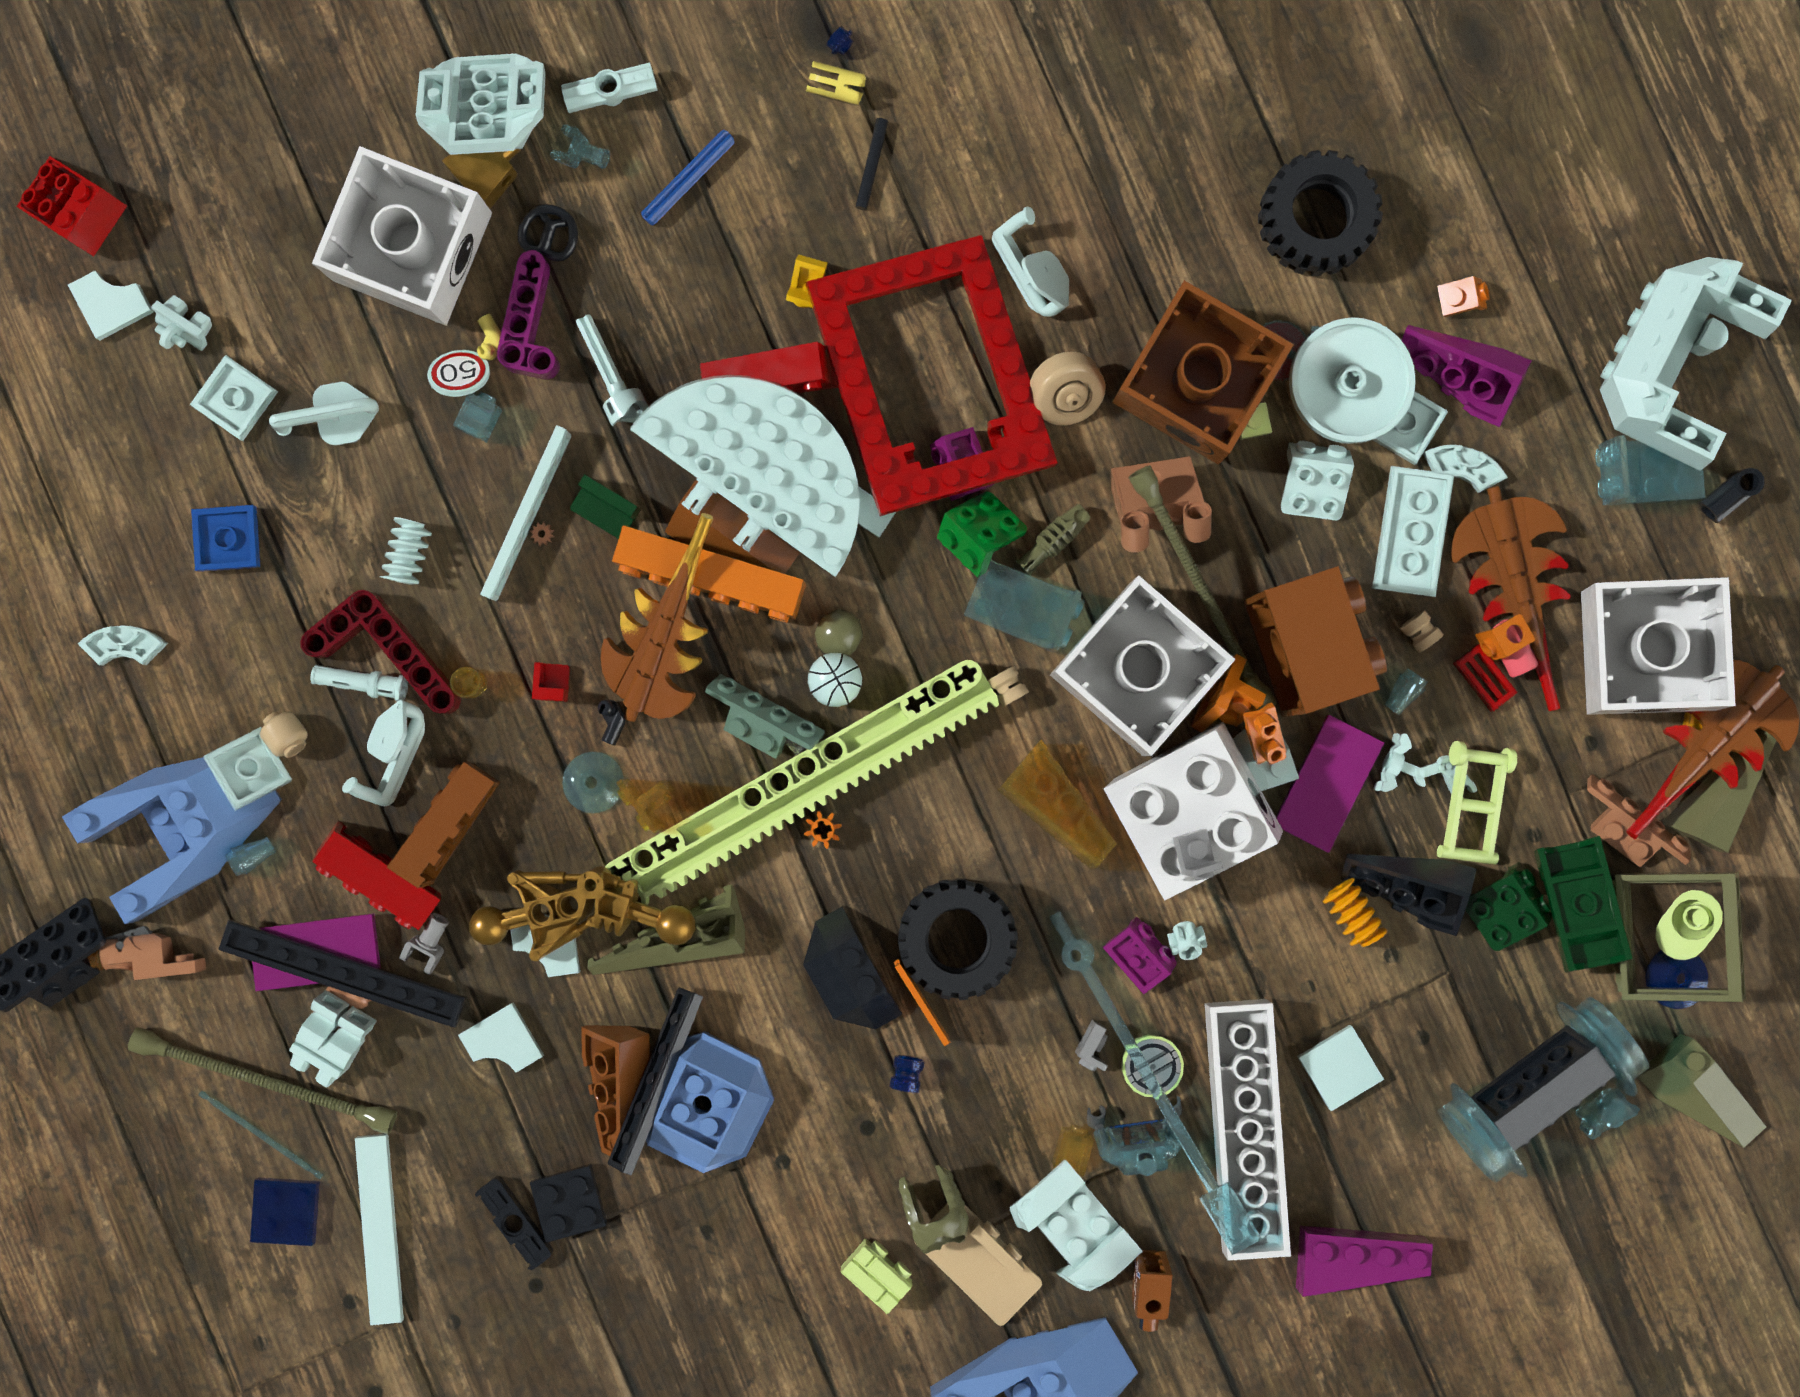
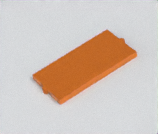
[894,959,951,1046]

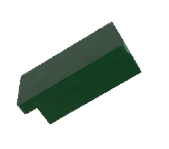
[570,474,641,539]

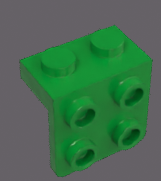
[937,491,1027,578]

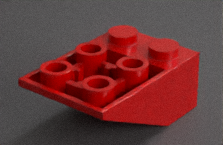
[16,156,127,257]

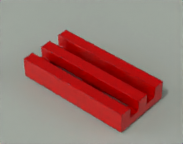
[1453,644,1518,712]

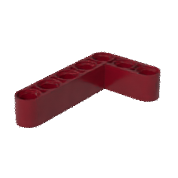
[300,590,461,714]

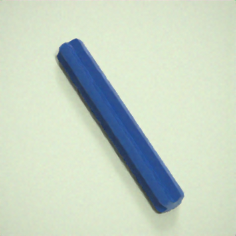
[641,130,735,226]

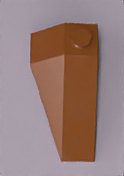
[665,480,800,574]

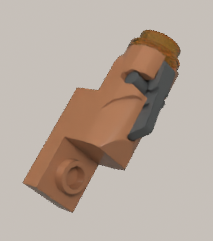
[89,926,206,980]

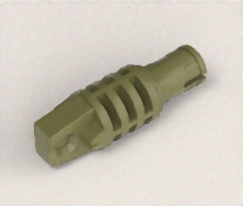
[1016,504,1091,576]

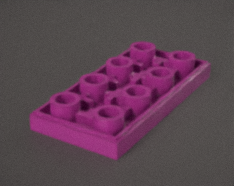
[1276,715,1384,853]
[252,913,381,991]

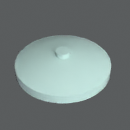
[1289,318,1415,444]

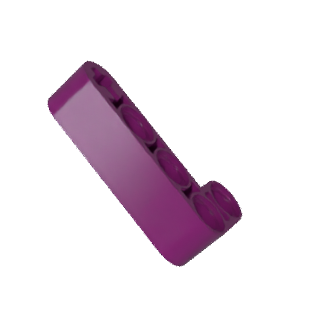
[497,250,560,380]

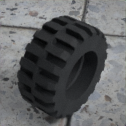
[1258,150,1383,276]
[898,878,1018,1000]

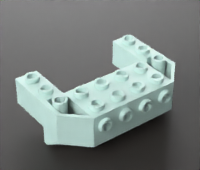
[1600,257,1792,471]

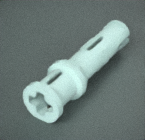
[310,665,408,702]

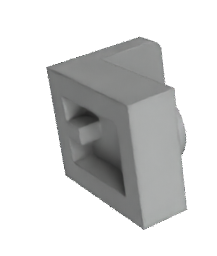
[1173,829,1223,880]
[1075,1019,1108,1072]

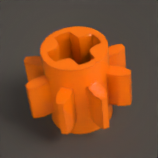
[804,811,842,849]

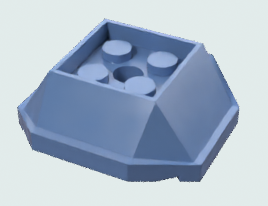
[646,1031,775,1173]

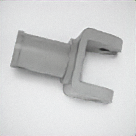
[400,913,449,975]

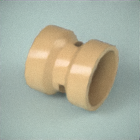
[1400,610,1444,653]
[988,666,1029,707]

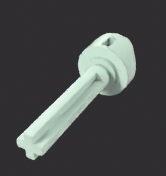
[576,314,648,426]

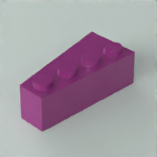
[1296,1226,1433,1297]

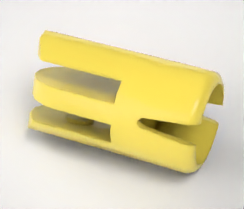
[806,61,866,105]

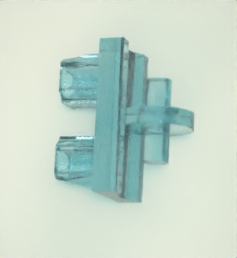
[1575,1087,1640,1140]

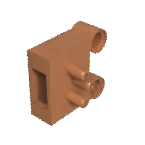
[1111,456,1212,552]

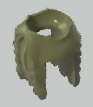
[899,1165,969,1254]

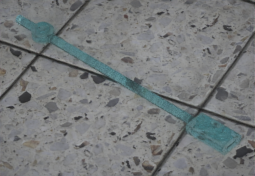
[1049,911,1261,1255]

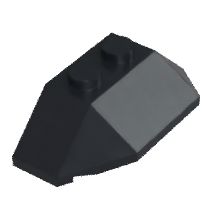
[803,906,903,1029]

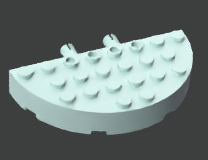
[630,375,860,577]

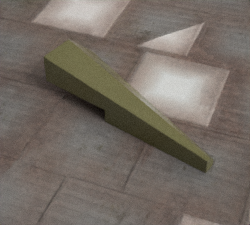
[1661,729,1776,853]
[587,884,745,975]

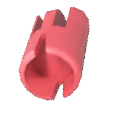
[1493,619,1538,678]

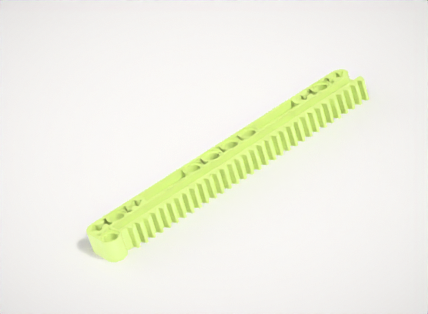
[605,660,999,905]

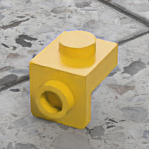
[786,254,828,308]

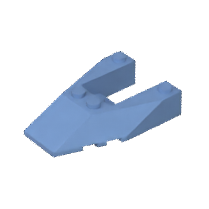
[62,757,282,924]
[930,1317,1138,1397]

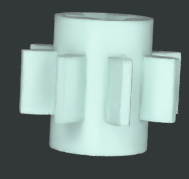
[1167,921,1208,960]

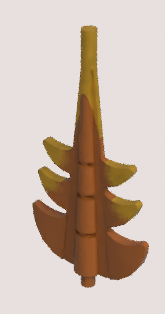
[600,513,713,722]

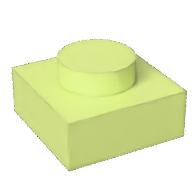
[1240,402,1272,440]

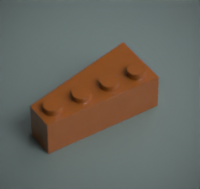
[387,762,501,888]

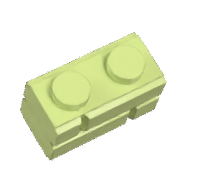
[841,1239,912,1314]

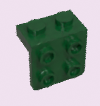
[1466,862,1553,951]

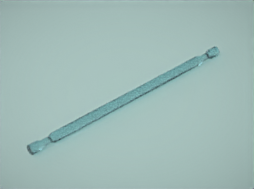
[198,1090,324,1180]

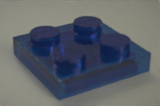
[250,1177,320,1246]

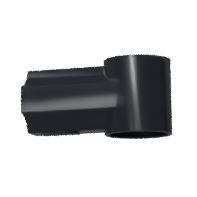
[1699,468,1765,523]

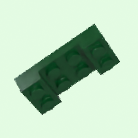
[1534,836,1633,973]

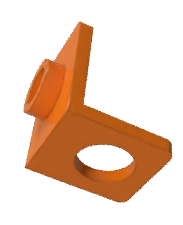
[1475,614,1535,660]

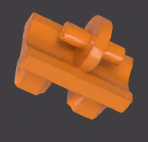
[1243,702,1287,765]

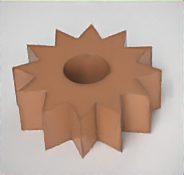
[530,522,554,547]

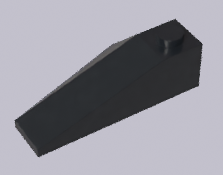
[1341,854,1477,936]

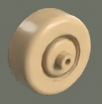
[1030,352,1106,426]

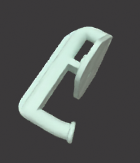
[992,206,1069,317]
[269,382,379,446]
[342,700,425,806]

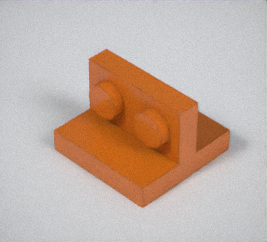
[1191,654,1267,733]

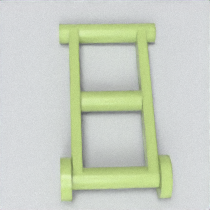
[1437,741,1517,865]

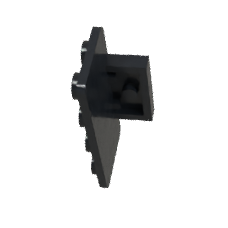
[0,898,106,1012]

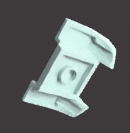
[1010,1160,1143,1291]

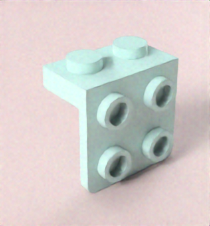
[1281,441,1354,520]

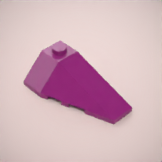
[1401,325,1532,427]

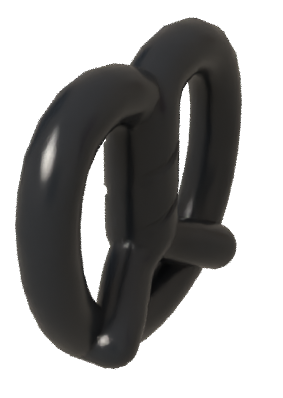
[517,204,578,262]

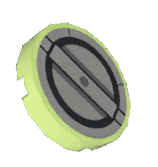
[1121,1034,1184,1098]

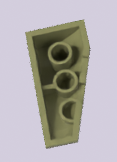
[1635,1034,1766,1148]

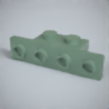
[705,674,825,759]

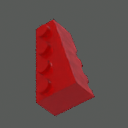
[312,820,441,930]

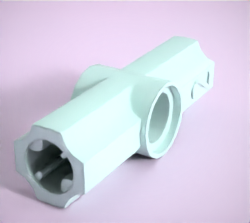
[561,62,658,113]

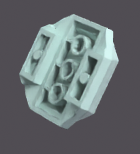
[416,54,546,155]

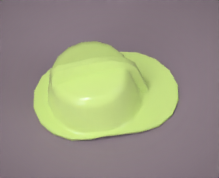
[1656,890,1723,960]

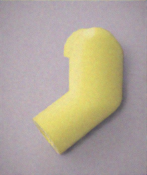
[477,314,501,360]

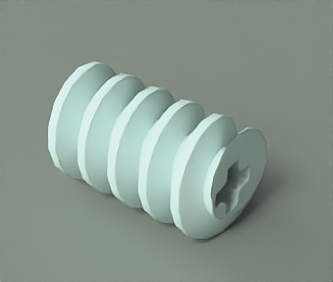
[380,517,432,585]

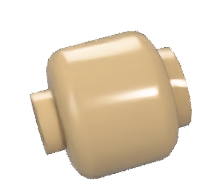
[260,711,308,758]

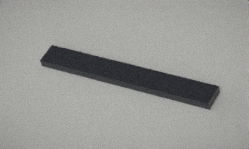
[218,919,467,1028]

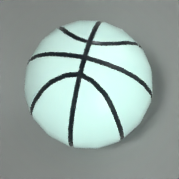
[808,653,862,707]

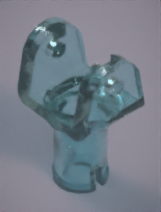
[550,124,610,169]

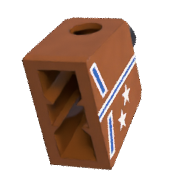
[1132,1250,1173,1332]

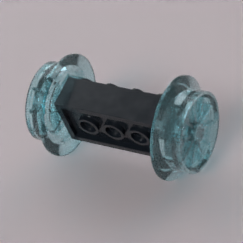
[1438,997,1649,1183]

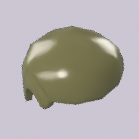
[815,609,863,656]

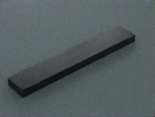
[608,987,703,1175]

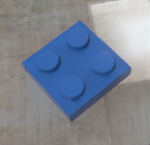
[191,505,260,572]

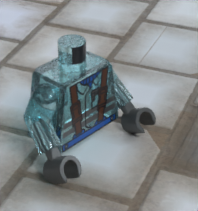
[1087,1096,1183,1176]

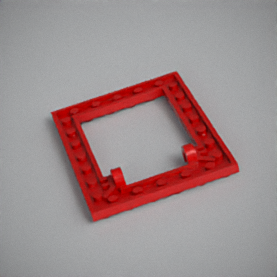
[806,235,1058,516]

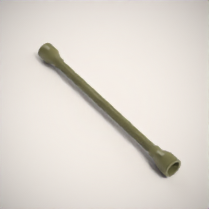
[1128,465,1277,711]
[128,1027,397,1135]

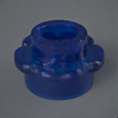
[826,26,854,55]

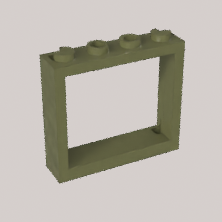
[1612,872,1746,1002]

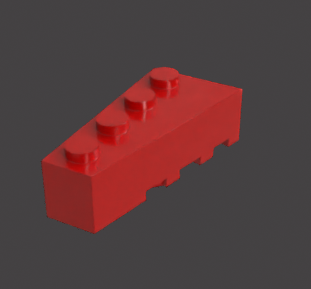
[700,342,838,393]

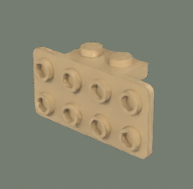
[915,1203,1042,1326]

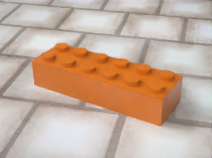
[612,525,806,623]

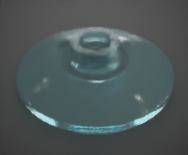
[562,752,624,813]

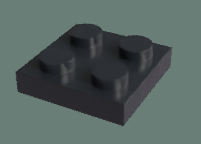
[530,1164,608,1243]

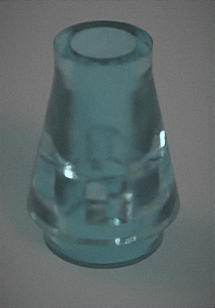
[1385,668,1428,715]
[226,837,276,876]

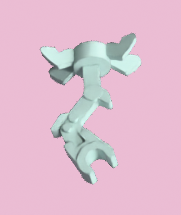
[1373,733,1477,794]

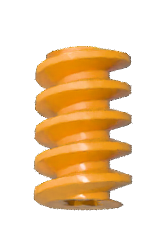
[1322,878,1388,947]

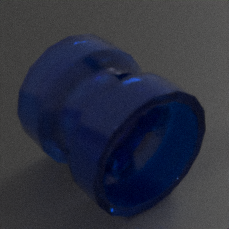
[889,1055,925,1093]

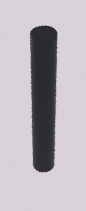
[855,118,888,211]

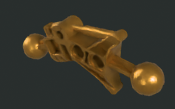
[469,866,695,961]

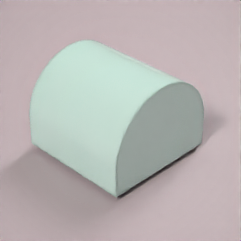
[1690,318,1728,356]

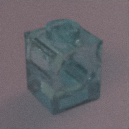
[453,391,502,443]

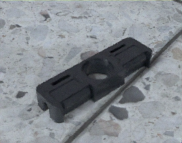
[475,1176,553,1270]

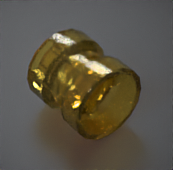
[450,667,487,699]

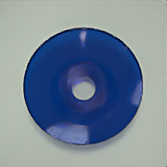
[1645,950,1708,1009]

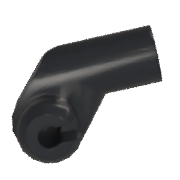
[598,699,626,746]

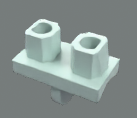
[151,295,212,351]

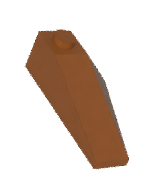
[581,1025,650,1156]

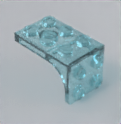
[1595,435,1705,506]
[964,560,1085,653]

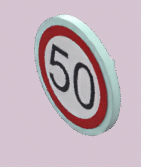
[427,350,490,397]

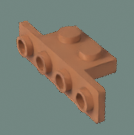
[1587,774,1691,867]

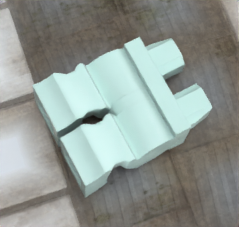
[289,990,377,1087]

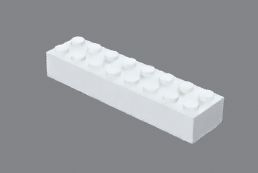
[1205,999,1291,1260]

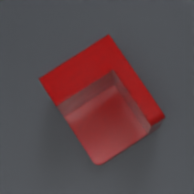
[532,662,570,702]

